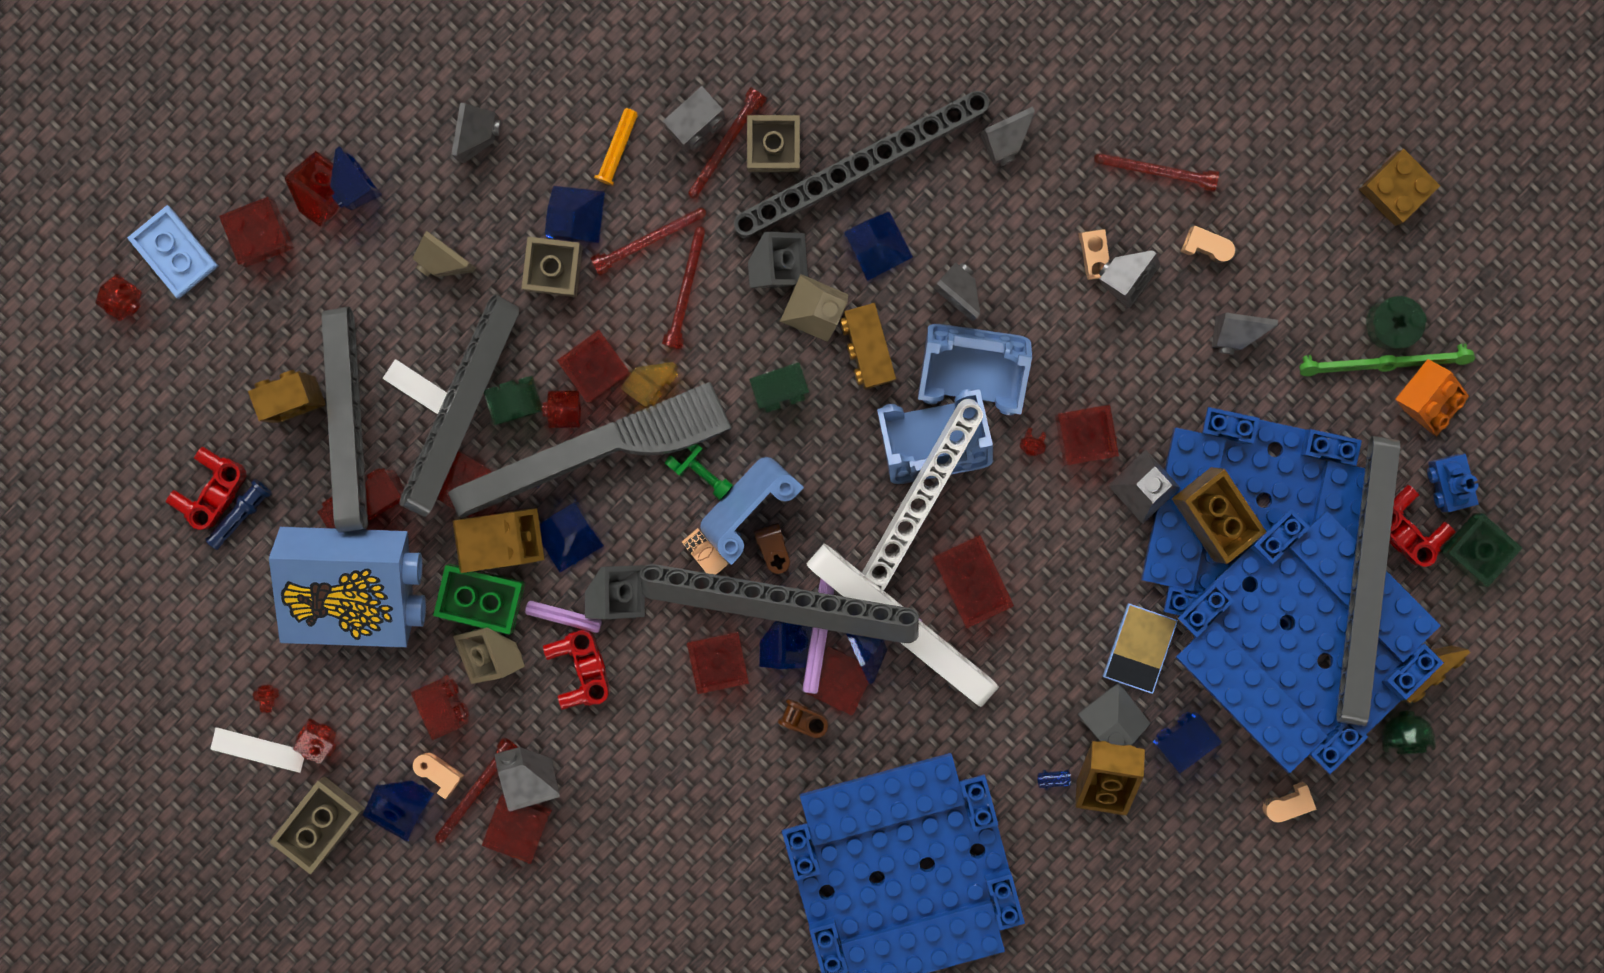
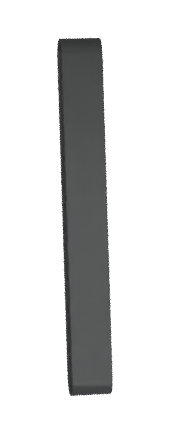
[400,294,519,517]
[322,306,368,533]

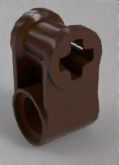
[754,523,790,574]
[777,699,829,738]

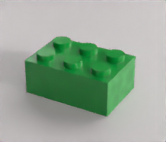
[433,564,526,635]

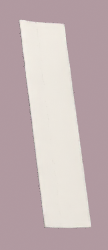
[383,359,447,414]
[210,727,306,773]

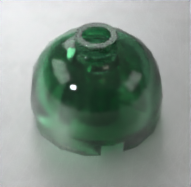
[1382,711,1436,754]

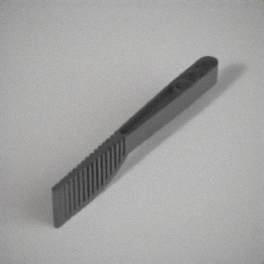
[448,382,732,518]

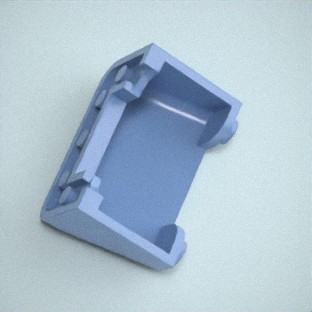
[918,324,1032,415]
[877,389,993,484]
[700,457,804,565]

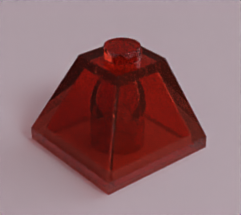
[285,151,358,227]

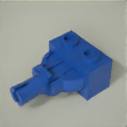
[1427,454,1479,512]

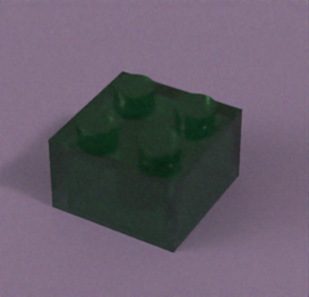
[749,362,809,413]
[1440,513,1522,587]

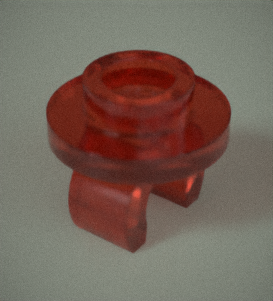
[1020,427,1046,456]
[252,685,279,713]

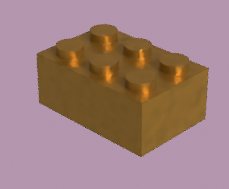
[840,303,896,390]
[248,370,326,423]
[1172,467,1266,564]
[1075,741,1145,816]

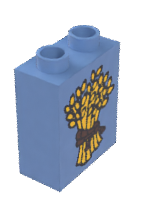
[269,527,426,647]

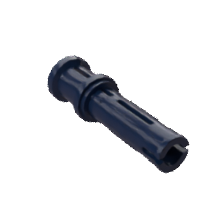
[205,479,272,550]

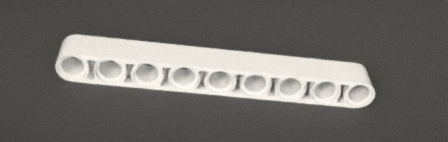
[862,399,983,591]
[806,544,999,707]

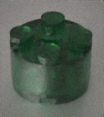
[1366,296,1427,350]
[483,375,543,426]

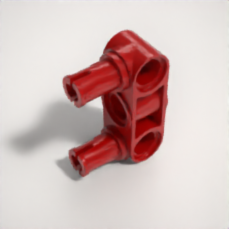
[166,447,246,530]
[1389,485,1456,567]
[543,629,610,710]

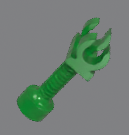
[664,444,734,500]

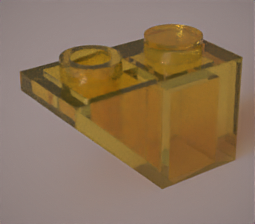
[620,362,678,408]

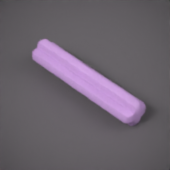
[525,601,602,633]

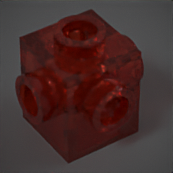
[95,274,142,321]
[542,391,581,428]
[292,718,337,764]

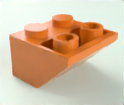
[1395,359,1469,437]

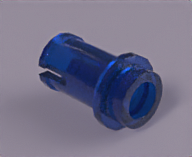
[1037,770,1071,790]

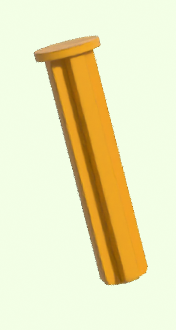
[594,108,638,186]

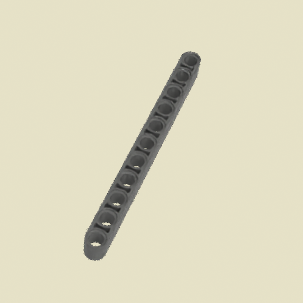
[734,91,989,238]
[1337,436,1400,726]
[640,564,919,643]

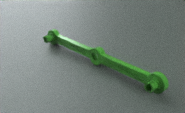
[1299,344,1475,376]

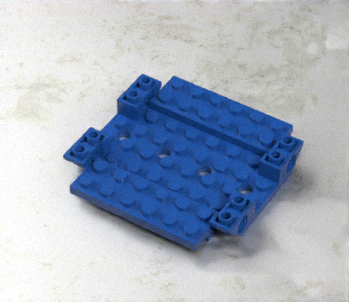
[1141,407,1365,631]
[1175,509,1444,774]
[782,753,1025,973]

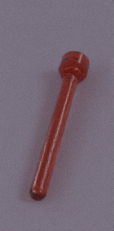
[688,87,767,199]
[1094,153,1219,192]
[590,208,706,276]
[662,226,705,350]
[435,737,518,843]

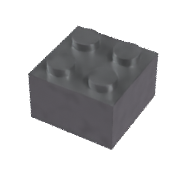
[663,86,725,152]

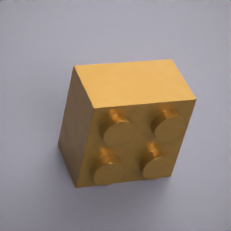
[1359,149,1440,226]

